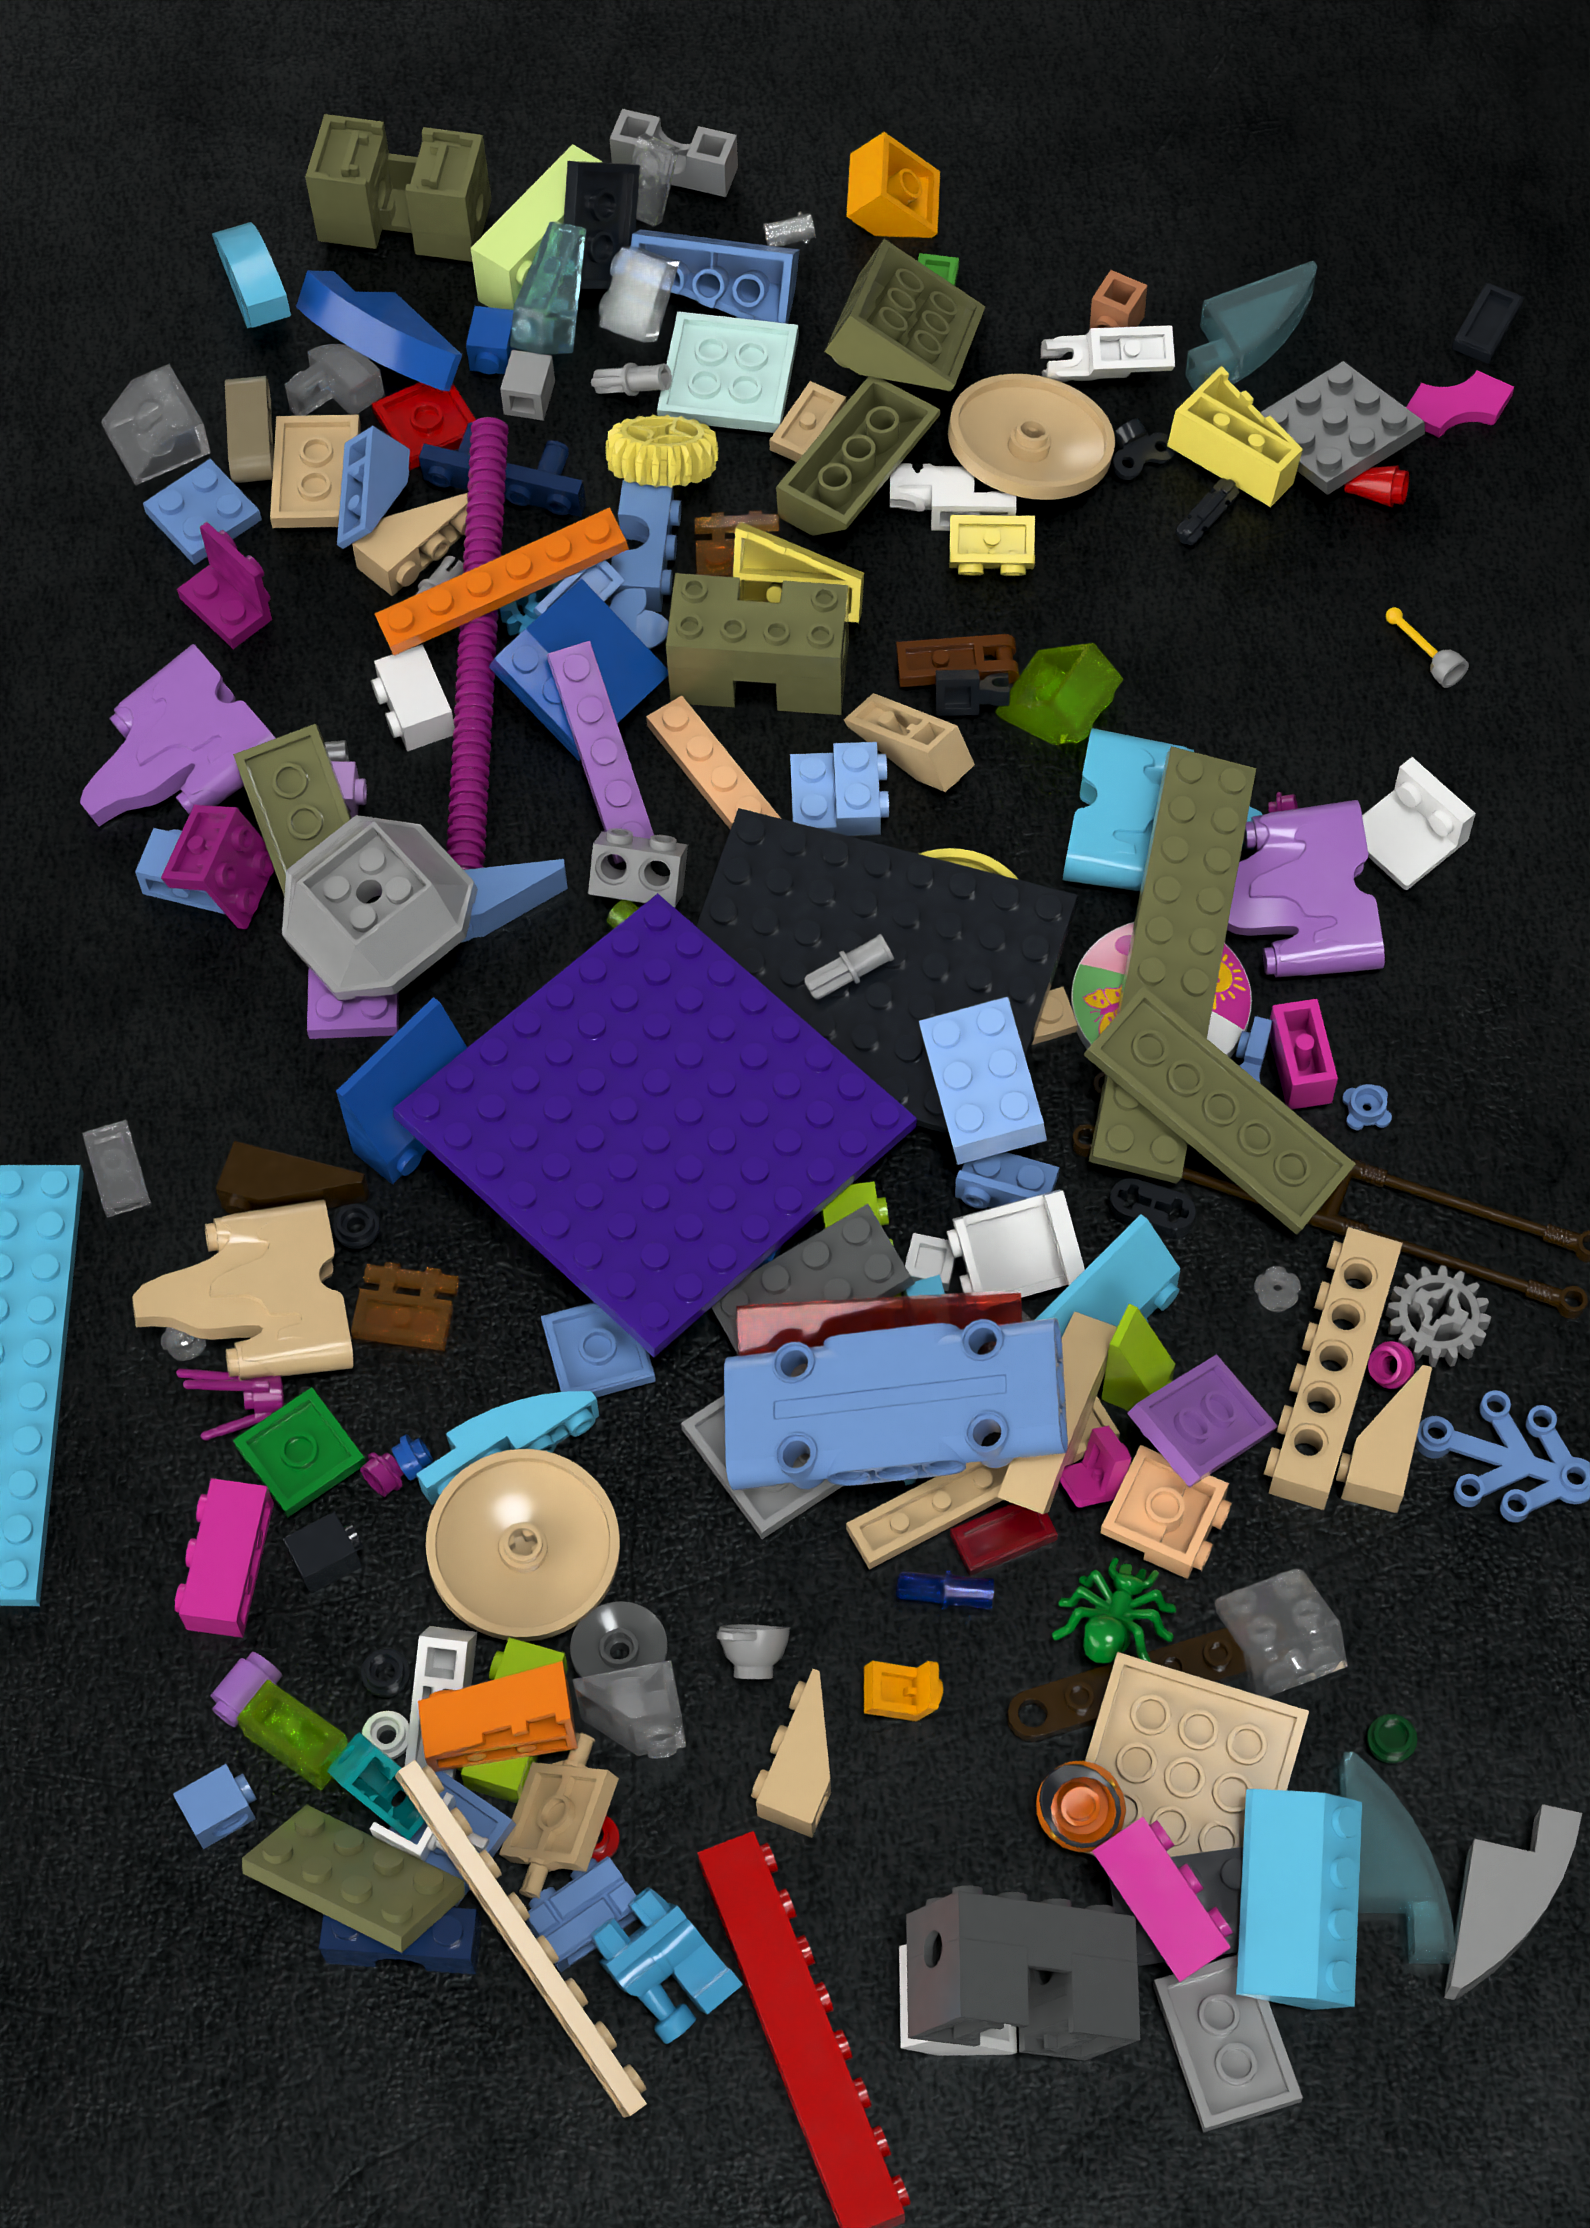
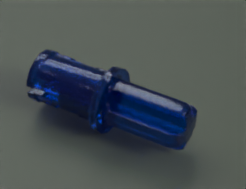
[896,1570,994,1610]

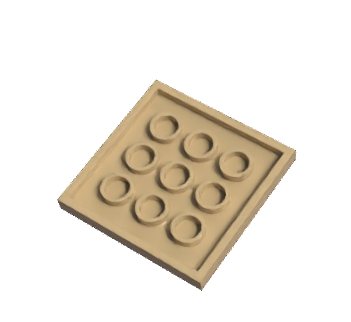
[1084,1652,1309,1857]

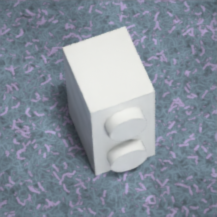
[371,644,455,751]

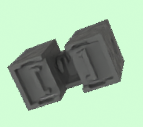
[906,1886,1140,2060]

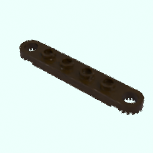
[1008,1618,1288,1742]

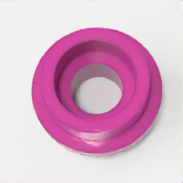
[1368,1341,1415,1389]

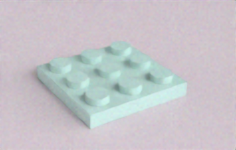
[657,311,799,433]

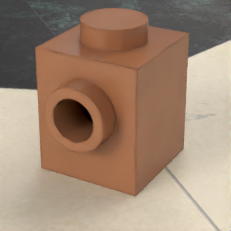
[1089,270,1147,330]

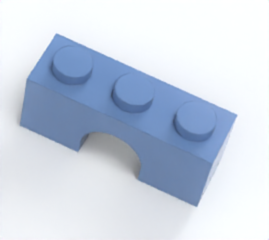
[610,480,681,612]

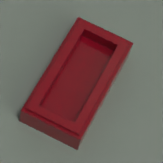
[950,1503,1058,1576]

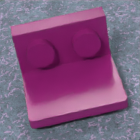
[177,522,272,649]
[161,805,274,929]

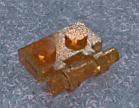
[695,510,780,577]
[351,1262,459,1351]

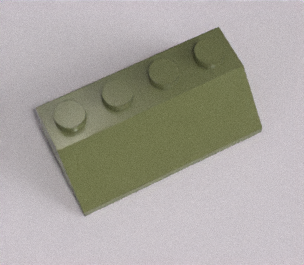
[776,376,940,536]

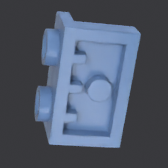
[955,1152,1059,1209]

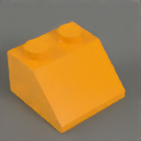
[847,132,940,238]

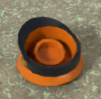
[1036,1761,1126,1852]

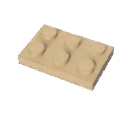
[270,415,361,528]

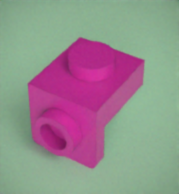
[1060,1425,1132,1507]

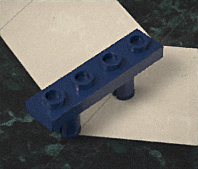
[419,422,586,517]

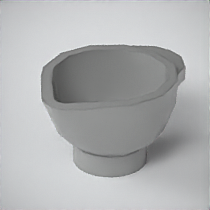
[717,1624,790,1679]

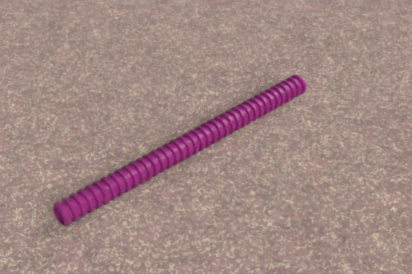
[446,417,509,870]

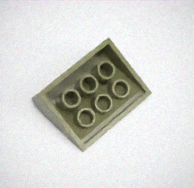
[825,239,985,391]

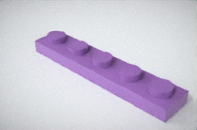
[547,641,654,864]

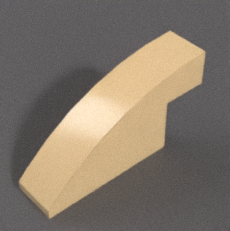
[998,1311,1117,1514]

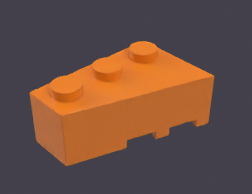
[418,1661,578,1772]

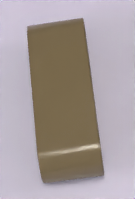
[225,376,274,483]

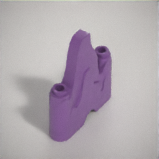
[80,644,276,826]
[1227,800,1385,978]

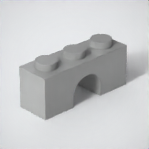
[610,109,738,197]

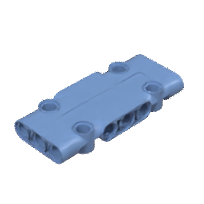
[724,1318,1068,1490]

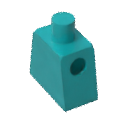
[327,1732,425,1840]

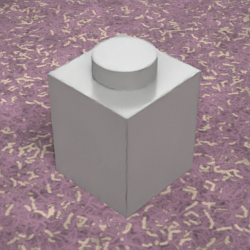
[500,350,555,421]

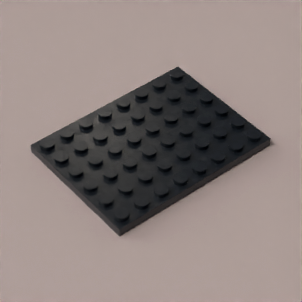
[696,808,1078,1134]

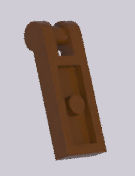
[896,634,1019,687]

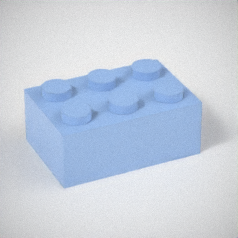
[919,997,1047,1165]

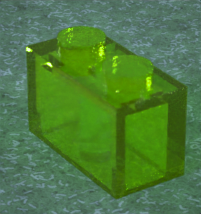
[236,1679,349,1791]

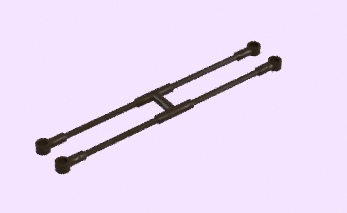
[1072,1072,1590,1319]

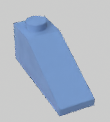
[337,426,410,549]
[462,859,568,942]

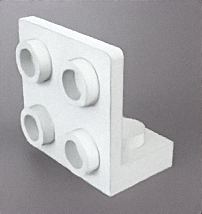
[1362,757,1476,890]

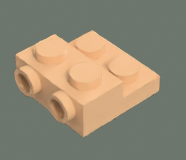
[1101,1445,1232,1579]

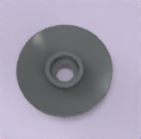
[570,1602,668,1694]

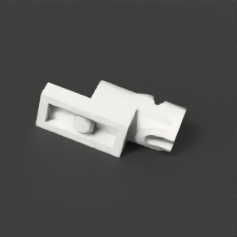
[1041,326,1175,382]
[890,463,1016,531]

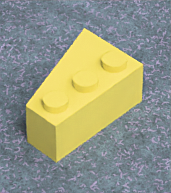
[1167,366,1303,507]
[733,522,864,623]

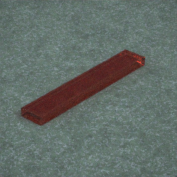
[736,1290,1022,1356]

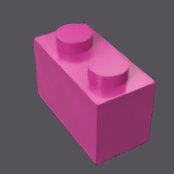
[1269,999,1338,1110]

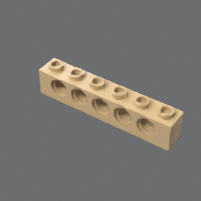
[1264,1227,1402,1510]

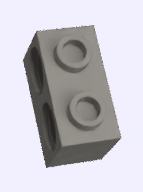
[588,828,688,907]

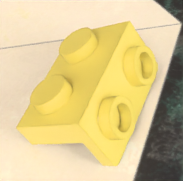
[949,515,1035,576]

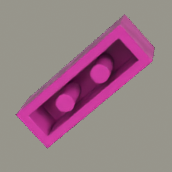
[175,1478,274,1638]
[1092,1817,1233,1982]

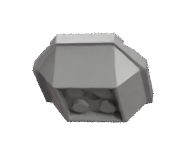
[282,815,478,1000]

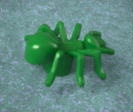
[1052,1558,1176,1664]

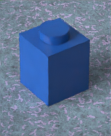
[466,306,518,374]

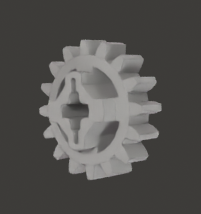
[1386,1266,1491,1367]

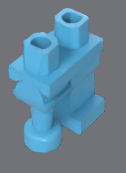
[591,1887,743,2044]

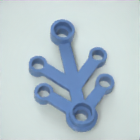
[1415,1390,1590,1522]

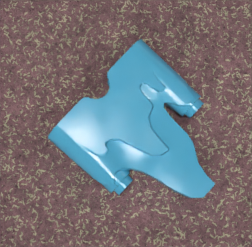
[1063,728,1263,891]

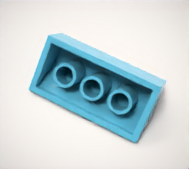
[1035,1214,1180,1338]
[1236,1789,1362,2010]

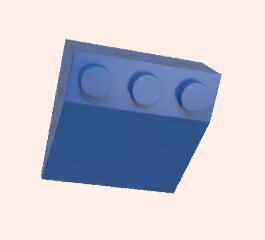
[489,579,668,761]
[336,997,467,1184]

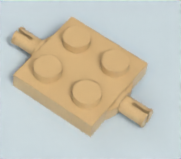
[499,1733,619,1899]

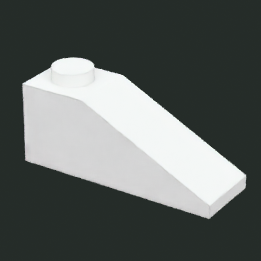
[405,1626,477,1779]

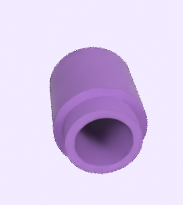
[211,1652,282,1727]

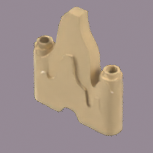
[132,1199,353,1380]

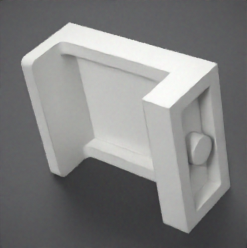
[947,1189,1085,1311]

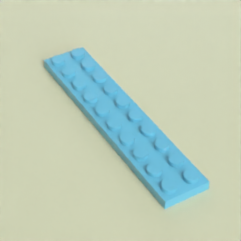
[0,1165,84,1606]

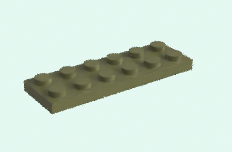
[1084,985,1356,1235]

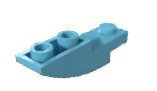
[417,1391,599,1505]

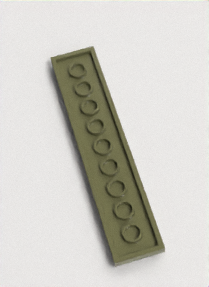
[1089,746,1256,1184]

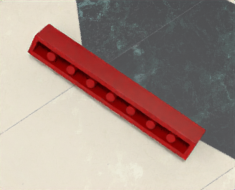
[697,1831,911,2228]

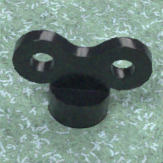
[1111,418,1175,480]

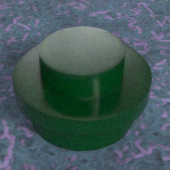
[1367,1714,1417,1764]

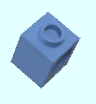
[173,1764,257,1849]

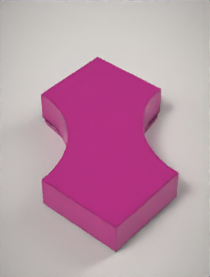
[1406,371,1514,437]

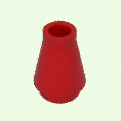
[1345,465,1409,507]

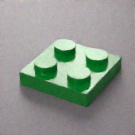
[233,1387,366,1518]

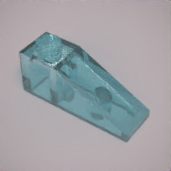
[510,221,586,355]

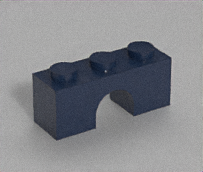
[319,1908,482,1974]

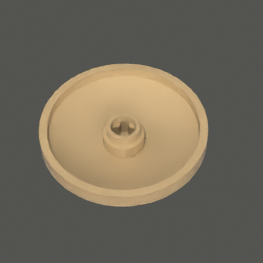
[948,374,1115,500]
[426,1449,620,1641]

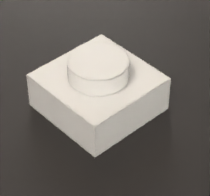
[905,1233,956,1291]

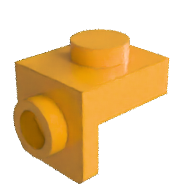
[864,1661,943,1722]

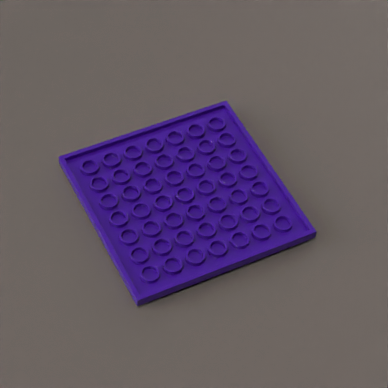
[393,893,917,1357]

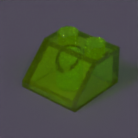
[995,643,1123,745]

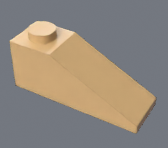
[844,693,975,792]
[1336,1365,1432,1513]

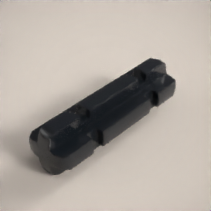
[1175,478,1239,546]

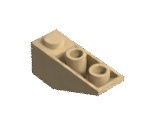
[352,493,468,596]
[751,1669,831,1838]

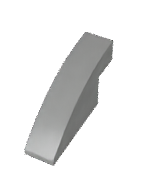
[1444,1804,1582,2000]

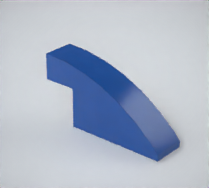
[296,271,462,391]

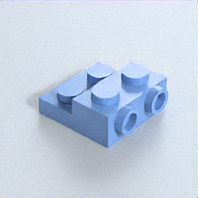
[790,742,889,836]

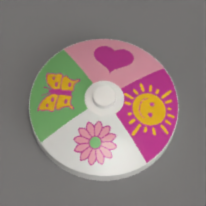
[1071,922,1252,1058]

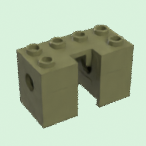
[305,114,492,262]
[666,573,849,715]

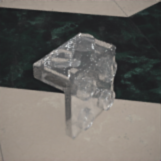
[1215,1569,1348,1698]

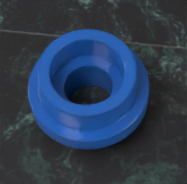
[392,1434,433,1481]

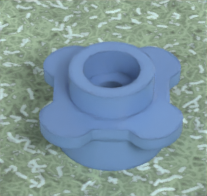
[1342,1084,1392,1130]

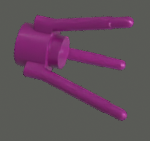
[176,1368,284,1440]

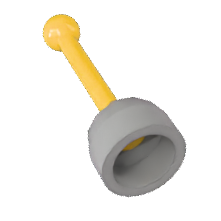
[1386,607,1469,688]

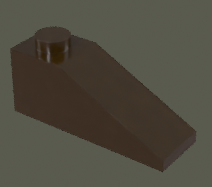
[216,1141,370,1214]

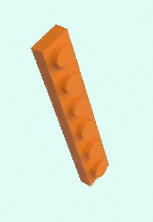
[375,507,629,656]

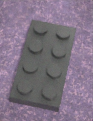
[712,1204,915,1356]

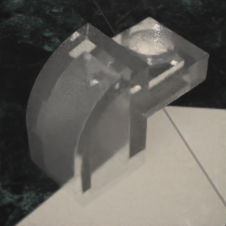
[284,344,385,416]

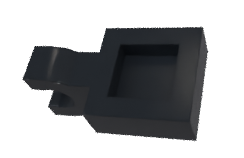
[936,669,1010,716]

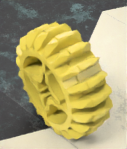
[606,414,718,488]

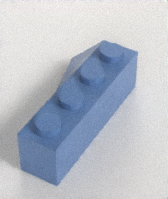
[628,230,799,324]

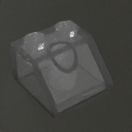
[101,364,211,485]
[573,1660,686,1759]

